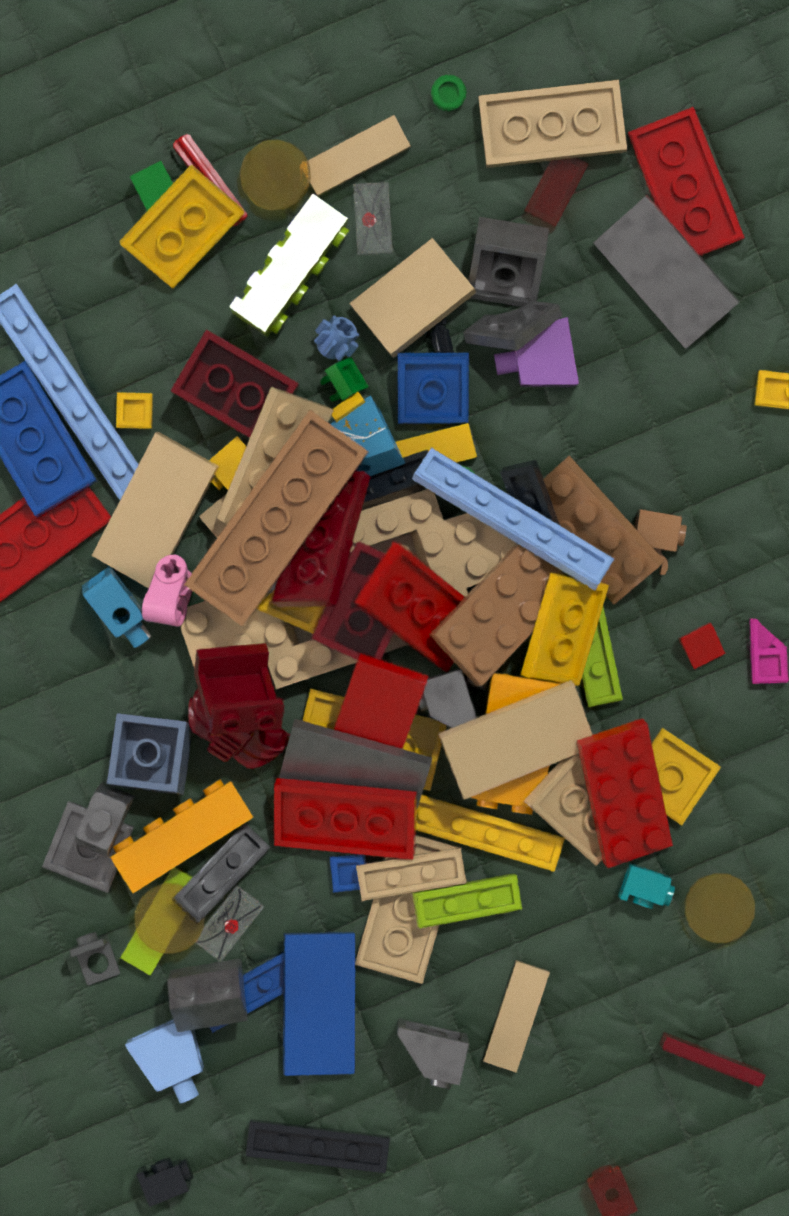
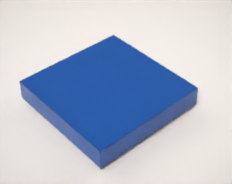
[398,353,469,424]

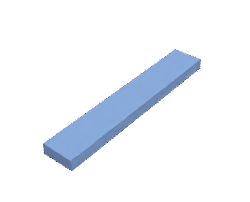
[412,448,614,590]

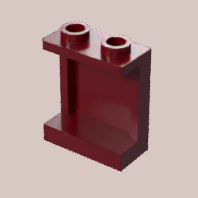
[194,643,284,736]

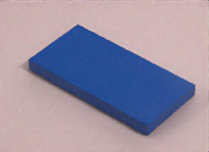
[0,361,98,518]
[283,932,355,1076]

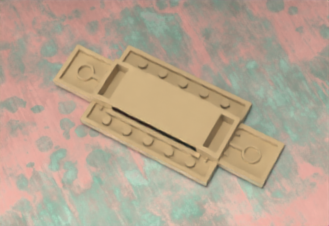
[180,489,516,689]

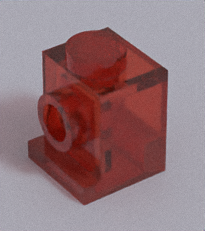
[587,1165,638,1216]

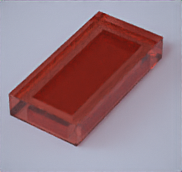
[524,158,589,227]

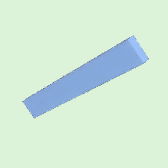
[0,284,139,500]

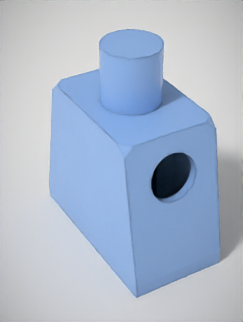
[125,1019,204,1103]

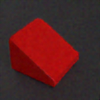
[678,622,725,669]

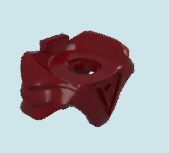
[188,689,290,769]

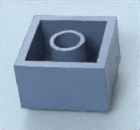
[107,713,192,795]

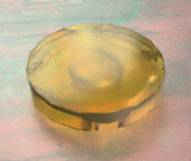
[240,139,311,210]
[684,873,755,943]
[135,883,205,954]

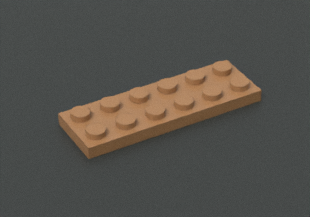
[184,410,369,627]

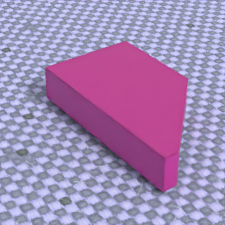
[749,618,788,684]

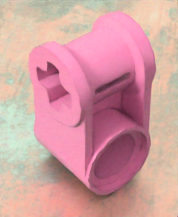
[142,555,192,627]

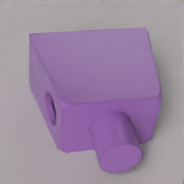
[494,317,579,387]

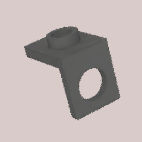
[69,932,120,985]

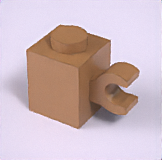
[635,509,687,575]

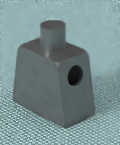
[75,782,135,858]

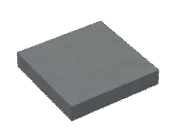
[42,801,134,893]

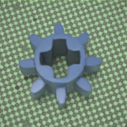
[314,315,359,361]

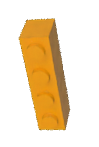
[110,779,253,893]

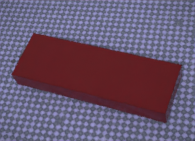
[660,1032,766,1087]

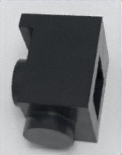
[136,1157,194,1207]

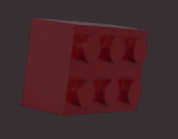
[171,329,300,438]
[311,541,393,660]

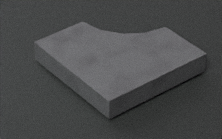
[463,301,563,351]

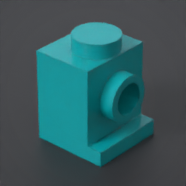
[618,863,675,909]

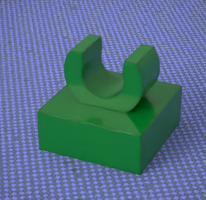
[320,357,369,401]

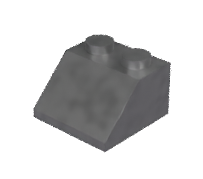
[469,217,549,307]
[419,668,476,728]
[168,958,248,1032]
[397,1018,469,1089]

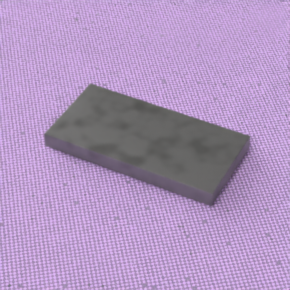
[593,195,740,349]
[279,719,432,812]

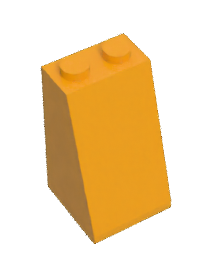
[471,672,561,815]

